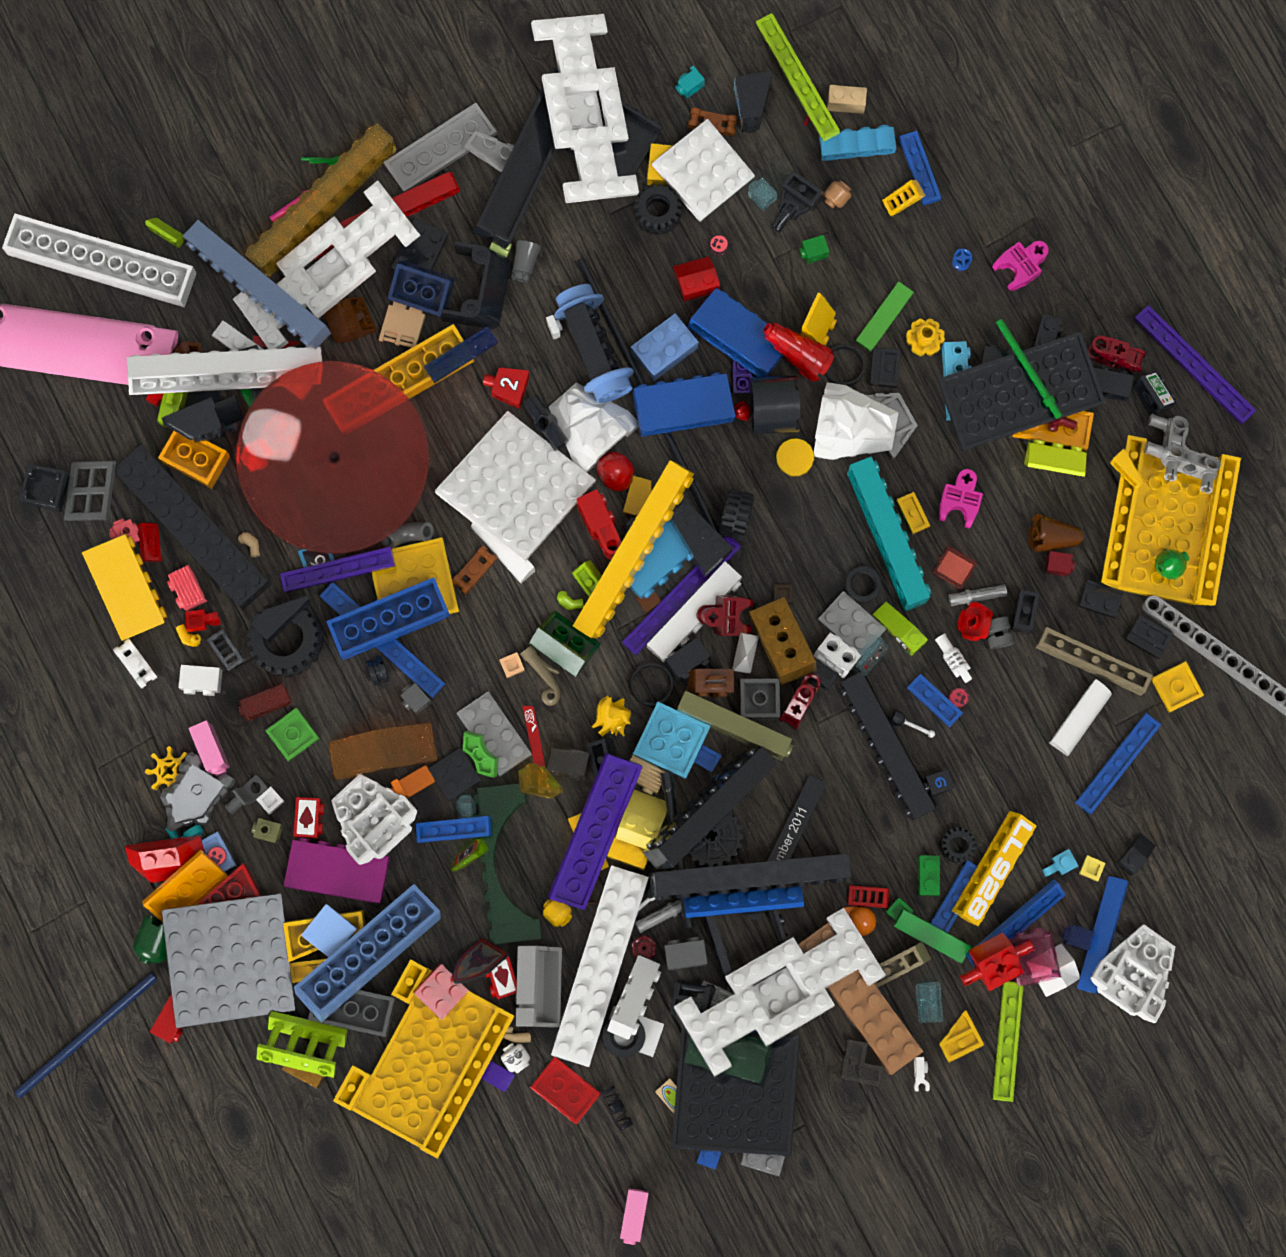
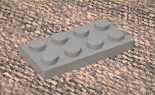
[457,692,532,777]

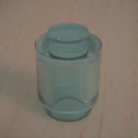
[456,795,478,819]

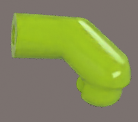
[557,591,584,610]

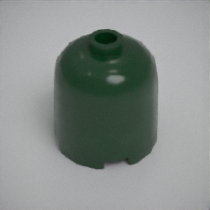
[133,915,167,965]

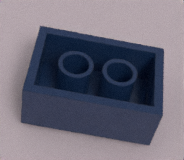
[387,260,455,317]

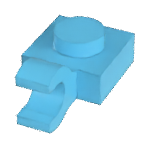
[1042,849,1078,877]

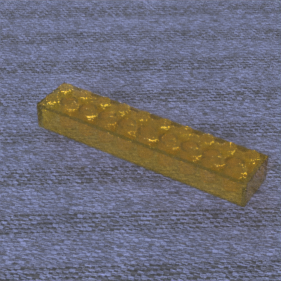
[245,123,396,278]

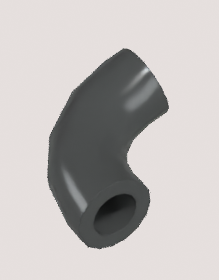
[380,522,434,549]

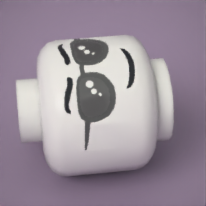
[501,1043,530,1074]

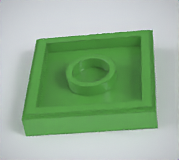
[265,707,320,762]

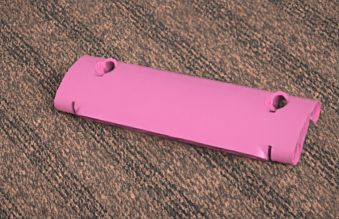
[0,304,178,385]

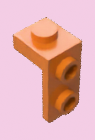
[390,766,435,799]

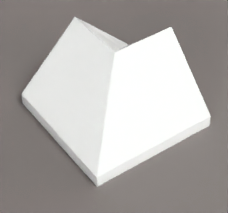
[1027,944,1080,997]

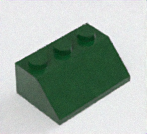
[530,611,601,677]

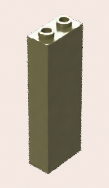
[677,691,794,761]

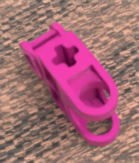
[992,241,1048,291]
[939,469,983,529]

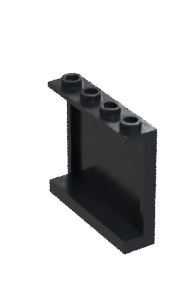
[563,90,662,177]

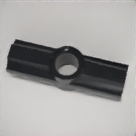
[523,395,569,451]

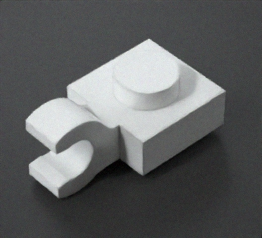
[914,1057,930,1091]

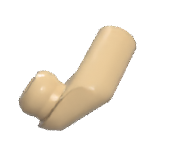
[238,532,260,558]
[503,1026,531,1043]

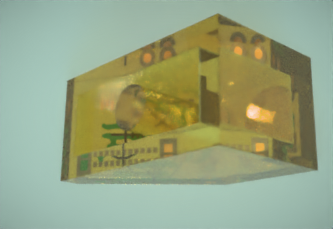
[518,763,563,799]

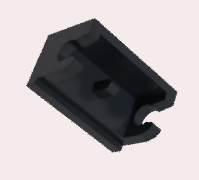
[805,656,839,691]

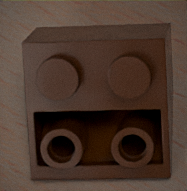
[324,297,376,343]

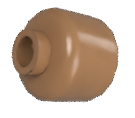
[824,180,851,208]

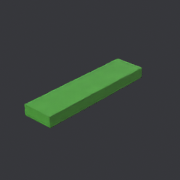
[856,281,914,352]

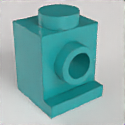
[675,66,705,99]

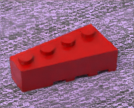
[197,863,262,904]

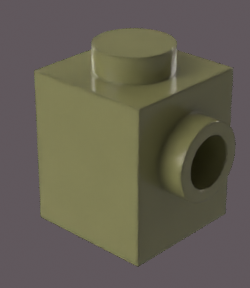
[252,818,283,844]

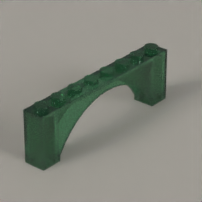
[474,783,542,945]

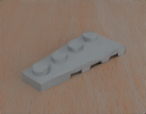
[464,131,514,172]

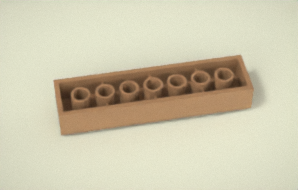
[798,923,923,1075]

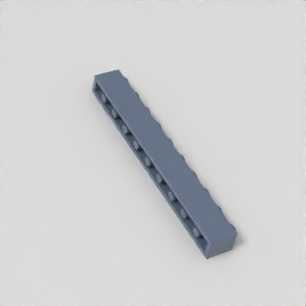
[183,220,331,350]

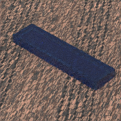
[424,326,498,384]

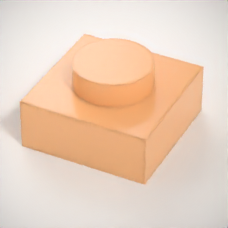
[500,652,525,678]

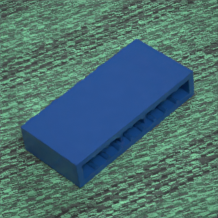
[688,288,784,377]
[633,372,735,437]

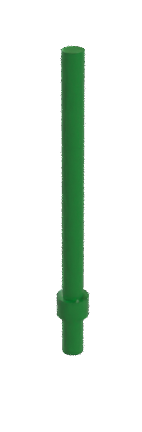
[996,319,1063,419]

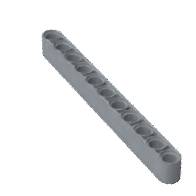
[1142,596,1286,716]

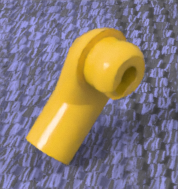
[176,624,201,647]

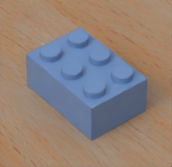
[631,314,699,382]

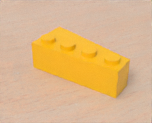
[283,910,366,962]

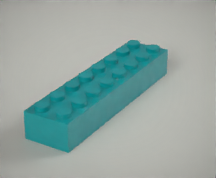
[847,457,931,612]

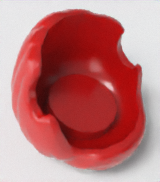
[597,452,635,492]

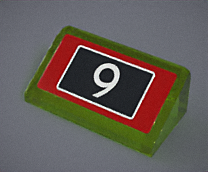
[451,838,489,872]

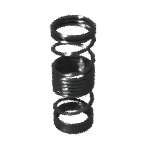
[601,1085,633,1131]

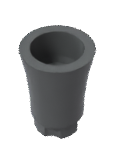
[512,240,542,283]

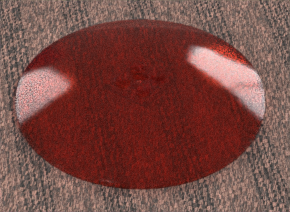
[236,361,429,554]

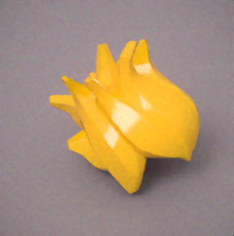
[591,696,631,737]

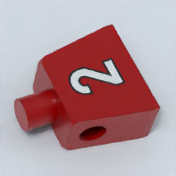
[483,368,530,409]

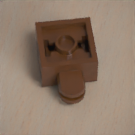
[687,669,734,698]

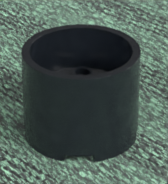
[750,375,800,434]

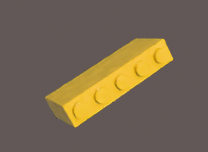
[82,533,167,641]

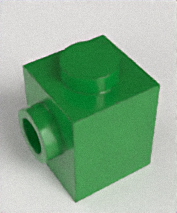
[799,235,829,264]

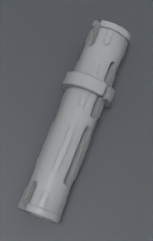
[948,584,1007,606]
[635,899,681,933]

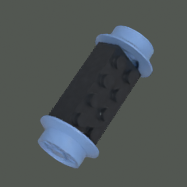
[554,284,634,403]

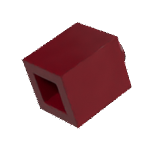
[1045,551,1075,577]

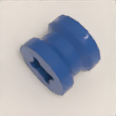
[952,249,972,271]

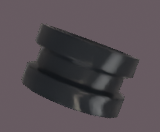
[367,656,390,686]

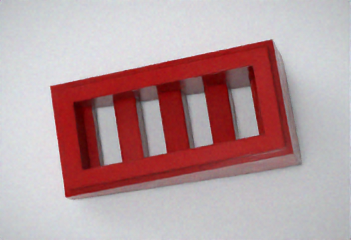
[848,885,890,908]

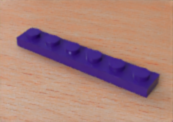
[280,547,396,593]

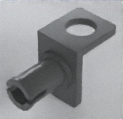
[225,775,268,814]

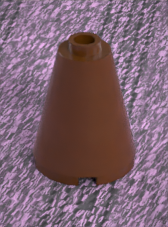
[1028,514,1084,552]

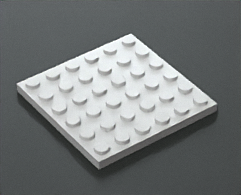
[435,411,596,563]

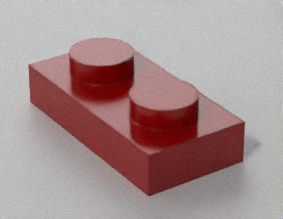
[138,523,162,563]

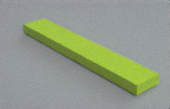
[992,981,1024,1102]

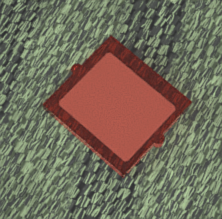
[933,546,977,589]

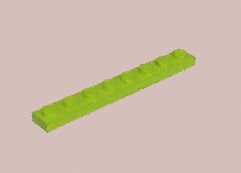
[756,13,840,142]

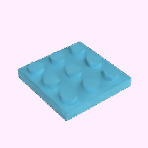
[633,702,710,779]

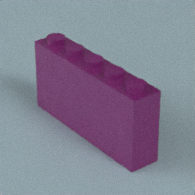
[284,837,390,904]

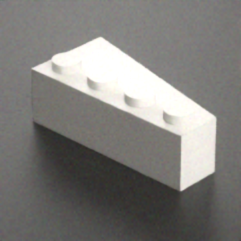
[607,955,661,1040]

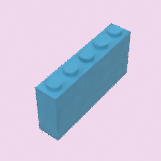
[630,520,693,599]

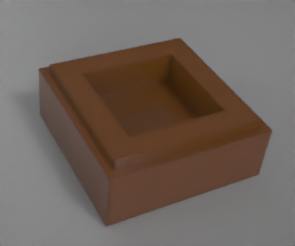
[635,592,661,613]

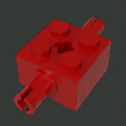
[959,933,1035,991]

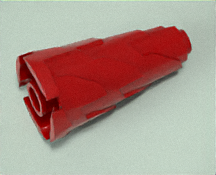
[763,322,834,382]

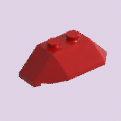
[125,835,205,883]

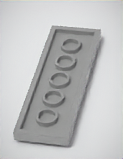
[383,103,497,193]

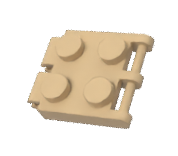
[379,302,426,348]

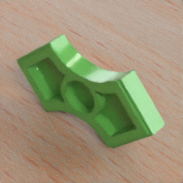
[462,731,499,778]

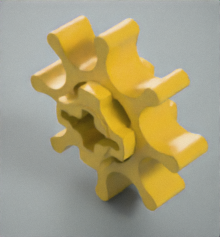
[145,746,187,790]

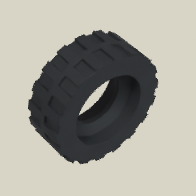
[602,1019,646,1058]

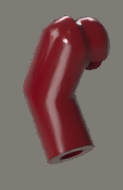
[1048,417,1077,432]

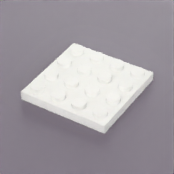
[652,119,755,222]

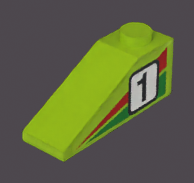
[872,602,928,656]

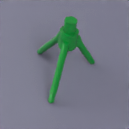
[301,155,348,189]

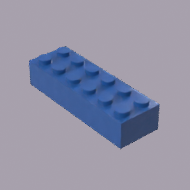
[326,577,450,660]

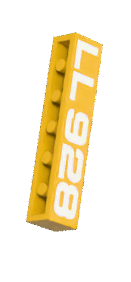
[952,811,1036,926]

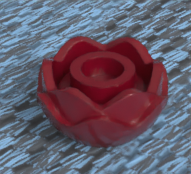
[632,935,656,959]

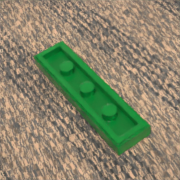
[894,908,972,963]

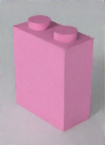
[188,720,230,776]
[620,1188,648,1245]

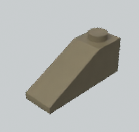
[874,942,931,988]

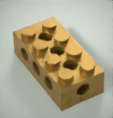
[749,597,817,685]

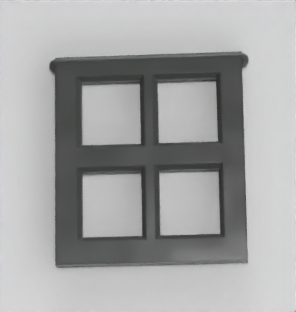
[64,460,117,521]

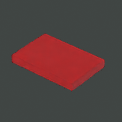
[530,1057,601,1125]

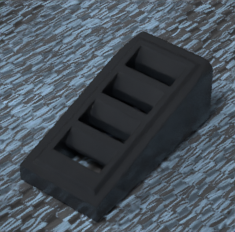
[206,629,244,671]

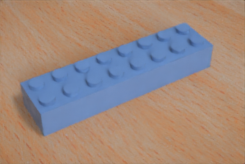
[294,884,441,1022]

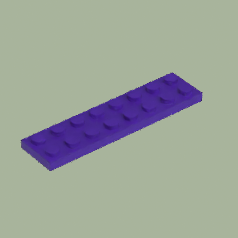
[548,753,643,910]

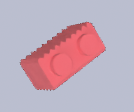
[167,565,207,611]

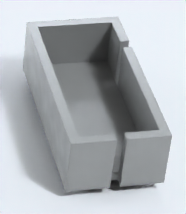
[516,946,562,1027]

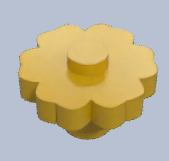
[906,319,945,356]

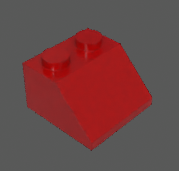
[673,256,720,302]

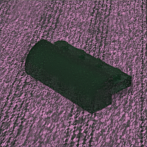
[684,1035,772,1083]

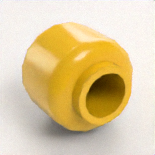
[543,899,572,927]

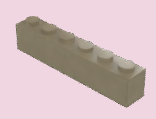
[1035,627,1153,696]

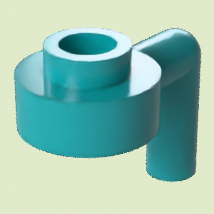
[165,825,204,839]

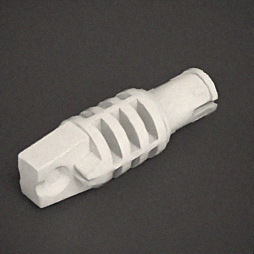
[935,634,972,683]

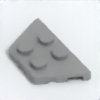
[865,393,918,459]

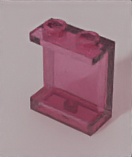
[1009,928,1062,986]

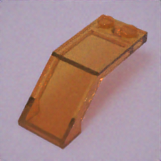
[328,723,438,780]

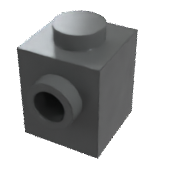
[400,683,432,715]

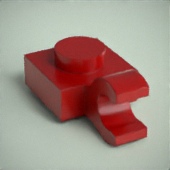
[185,609,221,632]

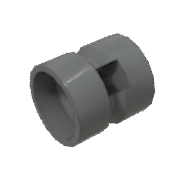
[988,617,1015,649]

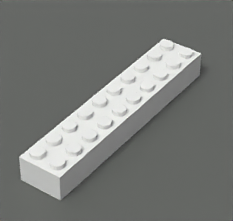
[2,214,196,308]
[127,346,323,395]
[551,865,649,1067]

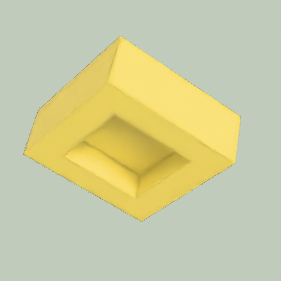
[1079,855,1105,881]

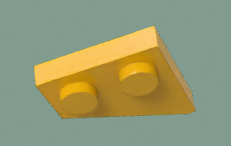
[939,1011,984,1063]

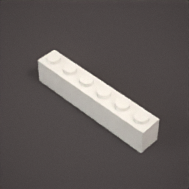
[647,562,742,663]

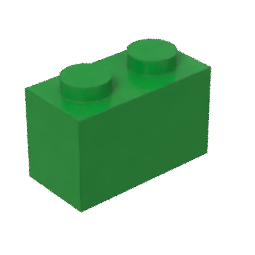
[918,855,940,897]

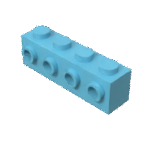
[942,341,971,420]

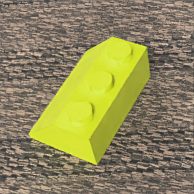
[1024,439,1087,477]

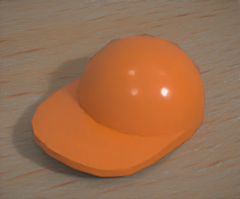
[842,907,876,936]

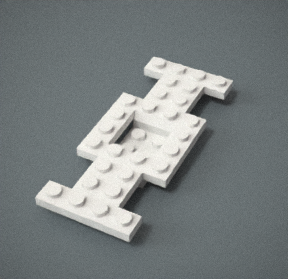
[531,14,639,203]
[233,181,420,349]
[674,908,885,1077]

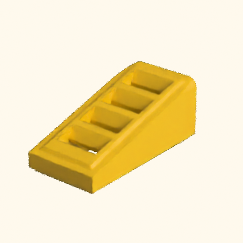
[882,180,925,216]
[1110,449,1144,489]

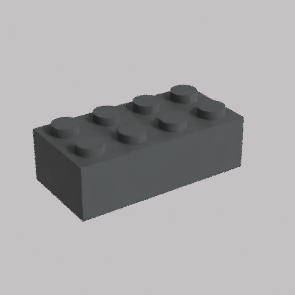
[308,990,397,1037]

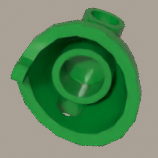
[1155,549,1189,581]

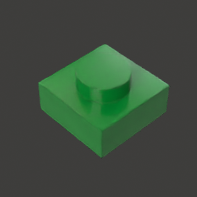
[885,898,913,921]

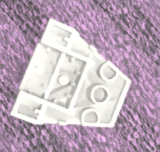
[814,382,899,460]
[548,383,639,473]
[331,774,417,865]
[1091,924,1175,1023]

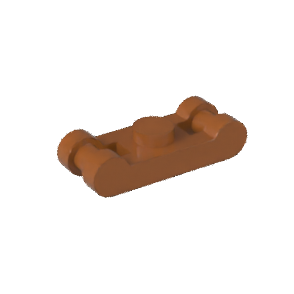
[687,108,738,137]
[452,545,498,594]

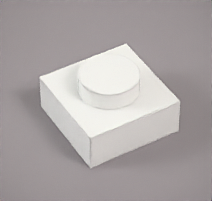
[546,315,562,340]
[256,787,284,814]

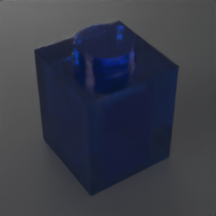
[1062,925,1095,951]

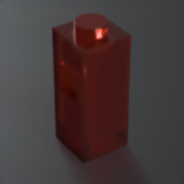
[238,684,292,721]

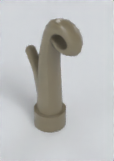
[520,645,560,706]

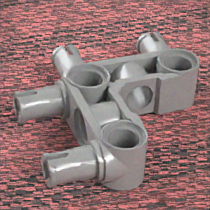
[1144,414,1221,494]

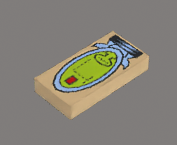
[655,1079,677,1113]

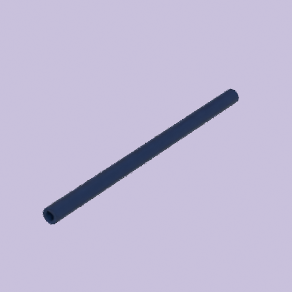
[14,972,158,1098]

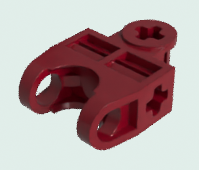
[1088,336,1146,372]
[696,595,753,636]
[779,673,821,730]

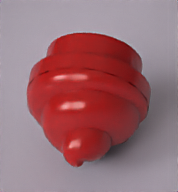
[733,401,751,421]

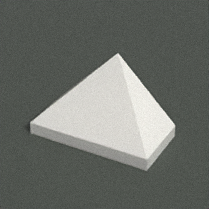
[732,633,759,673]

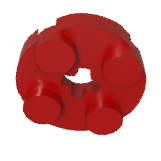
[958,602,993,641]

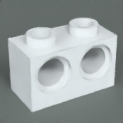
[813,632,861,678]

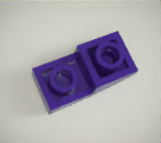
[733,360,752,393]
[481,1060,515,1092]

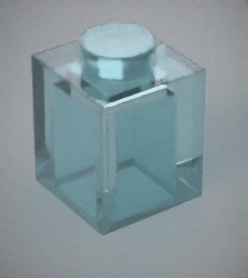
[748,177,778,211]

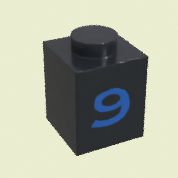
[923,770,954,797]

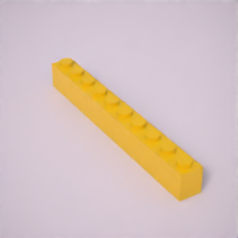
[573,460,694,639]

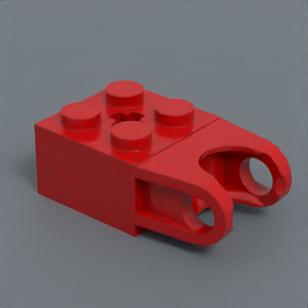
[576,489,622,560]

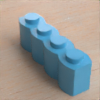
[819,125,896,161]

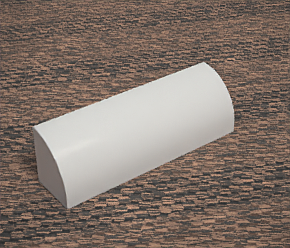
[471,523,535,583]
[1049,679,1112,756]

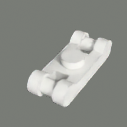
[113,638,157,688]

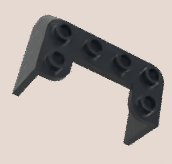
[162,395,247,443]

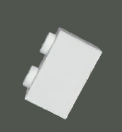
[179,665,223,696]

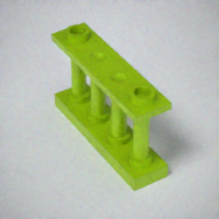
[257,1011,348,1078]

